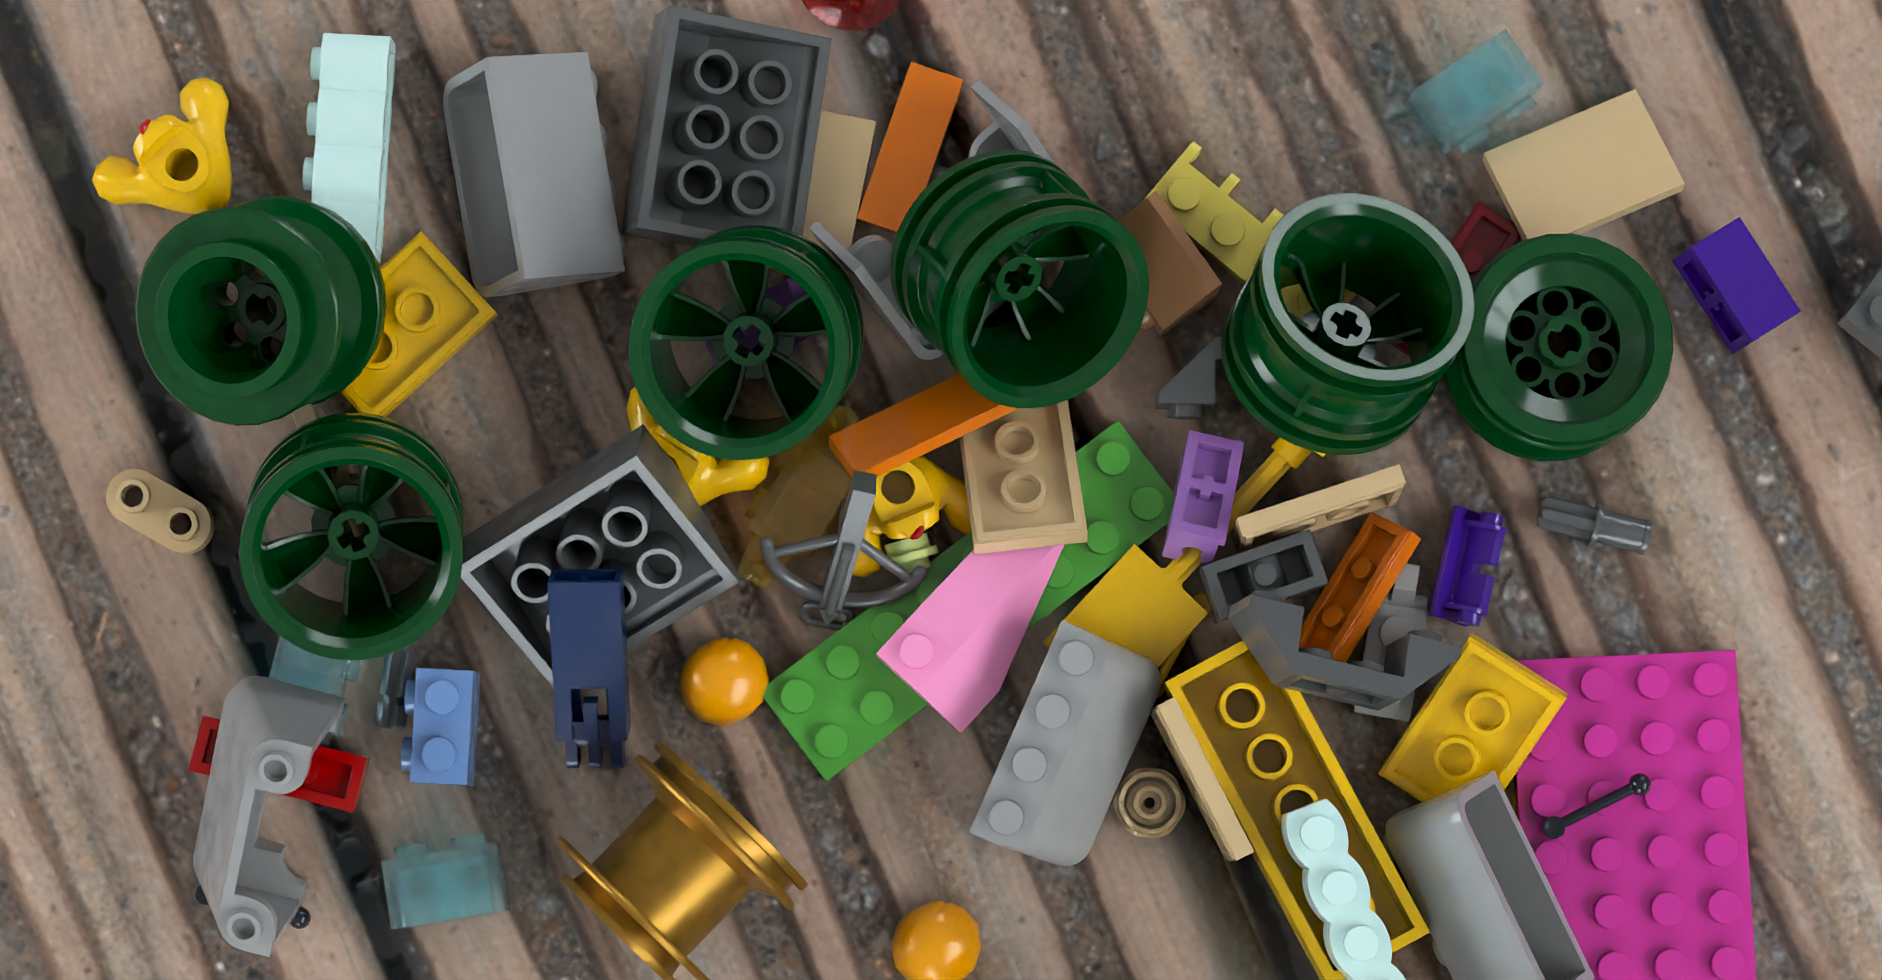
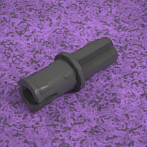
[1537,496,1652,555]

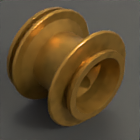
[556,740,808,980]

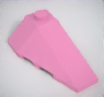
[876,545,1064,734]

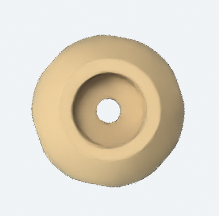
[1114,768,1186,838]

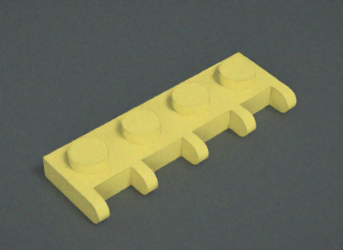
[1145,141,1356,319]

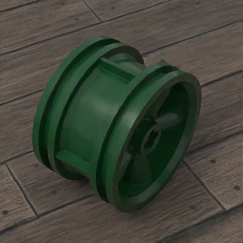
[890,150,1149,408]
[1221,193,1475,455]
[628,225,864,460]
[239,413,463,660]

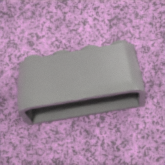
[443,52,626,297]
[969,620,1161,866]
[1383,771,1595,980]

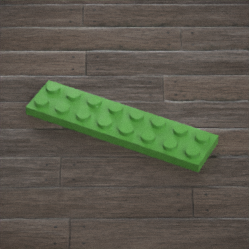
[763,421,1174,782]

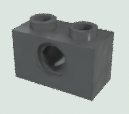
[1198,529,1329,624]

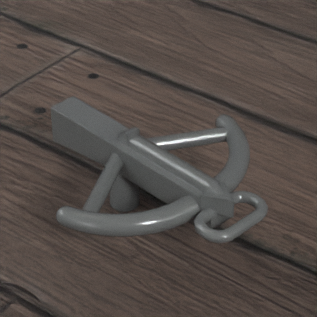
[759,470,927,631]

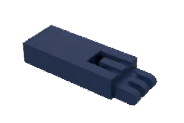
[547,569,631,768]

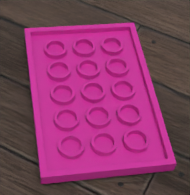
[1514,650,1756,980]

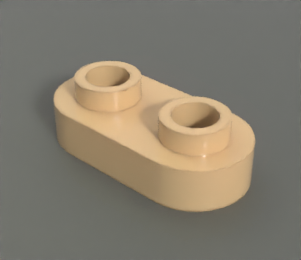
[106,469,215,554]

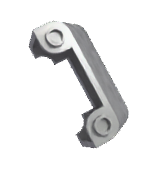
[193,676,345,957]

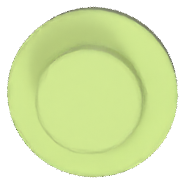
[884,533,939,573]

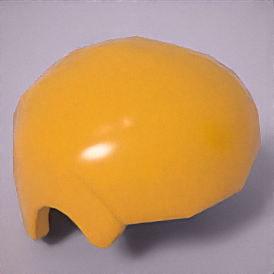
[678,637,769,727]
[890,900,983,980]

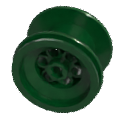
[135,196,387,426]
[1443,233,1673,461]

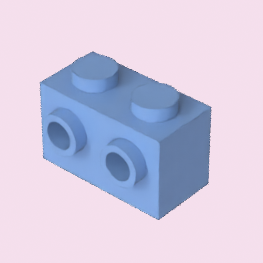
[401,668,481,786]

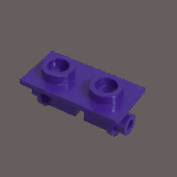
[1429,505,1507,627]

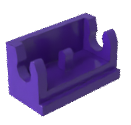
[1672,217,1801,355]

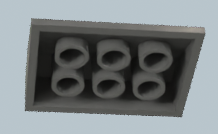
[621,5,832,246]
[461,425,740,687]

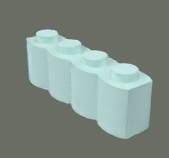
[303,33,396,264]
[1281,799,1406,980]

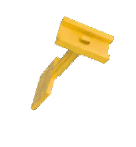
[1043,437,1326,668]

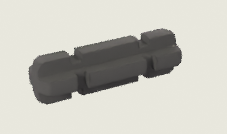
[374,638,421,730]

